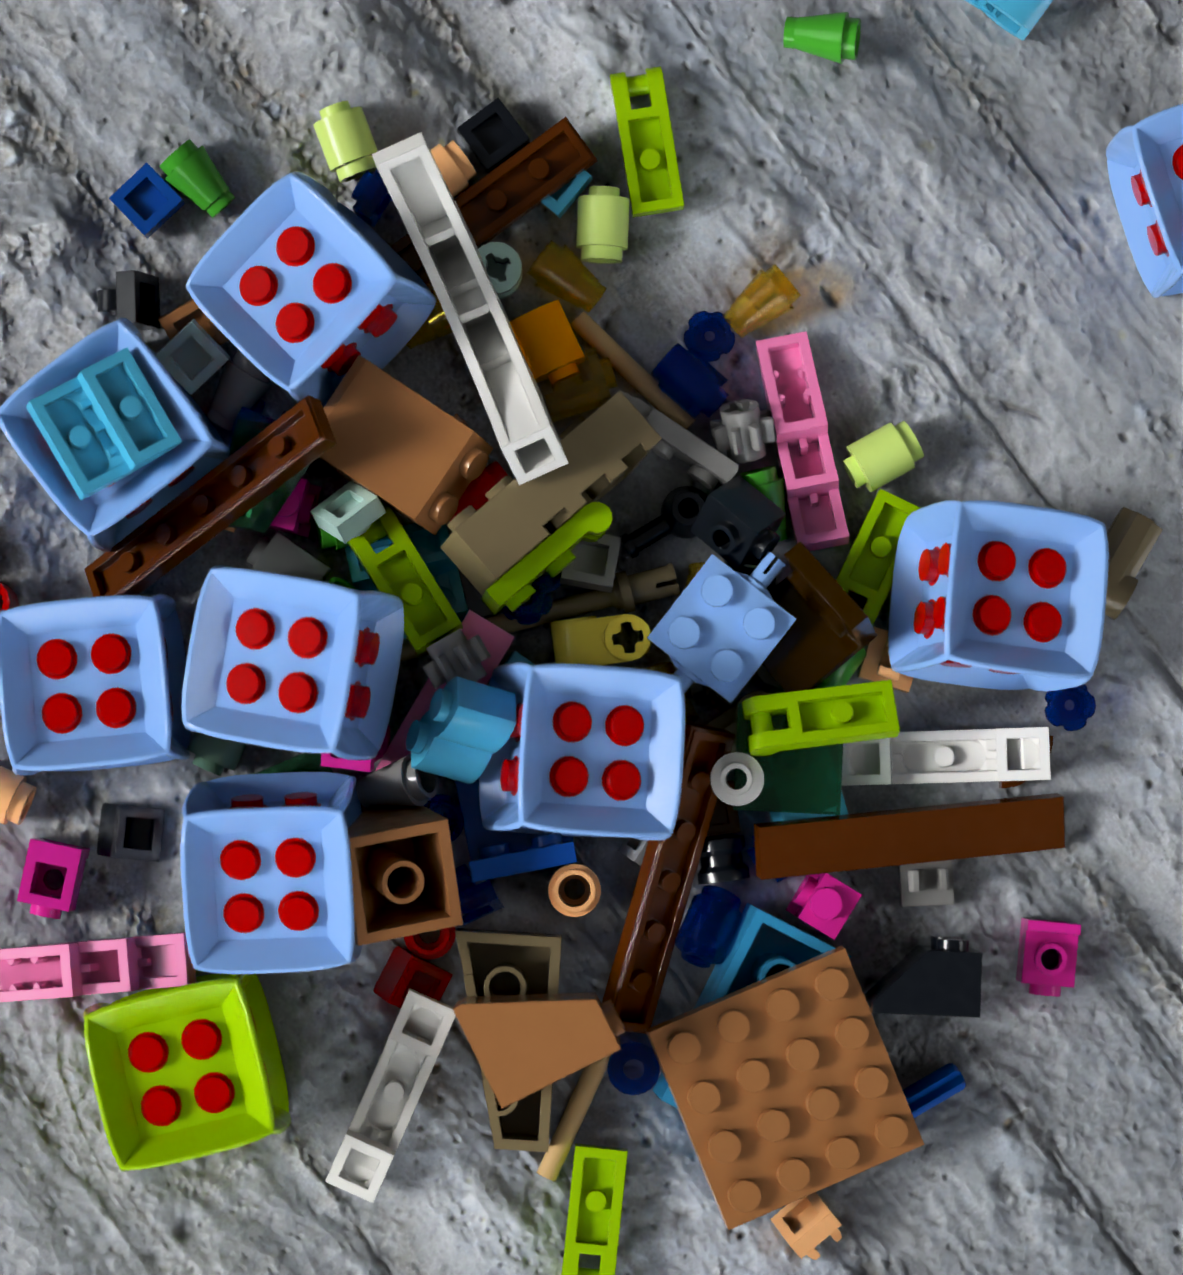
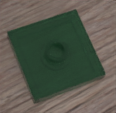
[732,703,843,815]

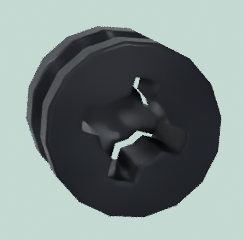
[697,835,750,885]

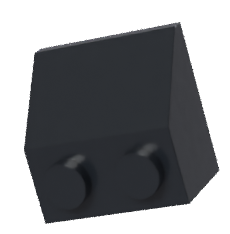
[864,936,983,1018]

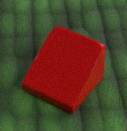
[373,946,453,1008]

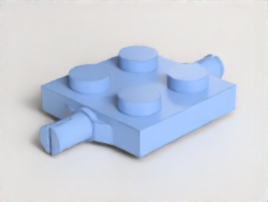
[647,551,796,703]

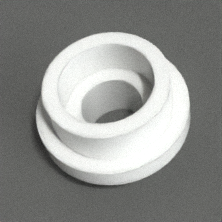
[710,752,764,806]

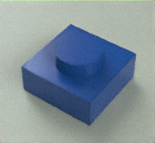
[109,162,185,239]

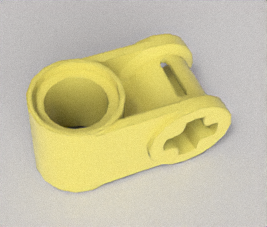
[550,614,652,665]

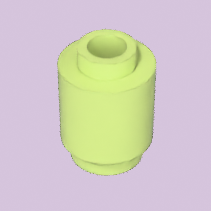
[313,101,378,183]
[576,186,630,264]
[842,421,924,492]

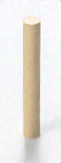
[571,311,696,430]
[537,1036,621,1181]

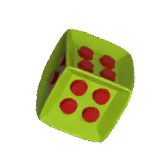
[83,973,291,1172]

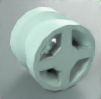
[478,242,523,300]

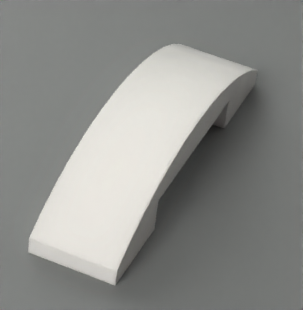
[837,727,1051,786]
[325,988,456,1203]

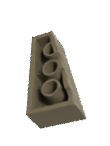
[440,391,662,595]
[455,928,562,1152]

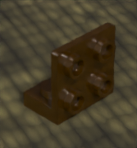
[762,541,877,692]

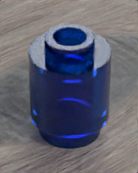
[651,343,730,420]
[675,885,742,968]

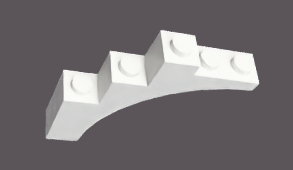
[372,132,568,485]

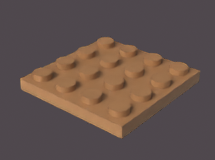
[646,946,924,1230]

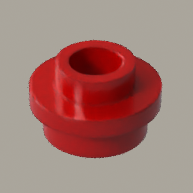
[404,926,456,960]

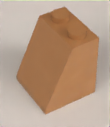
[318,355,493,535]
[348,806,463,946]
[453,992,625,1108]

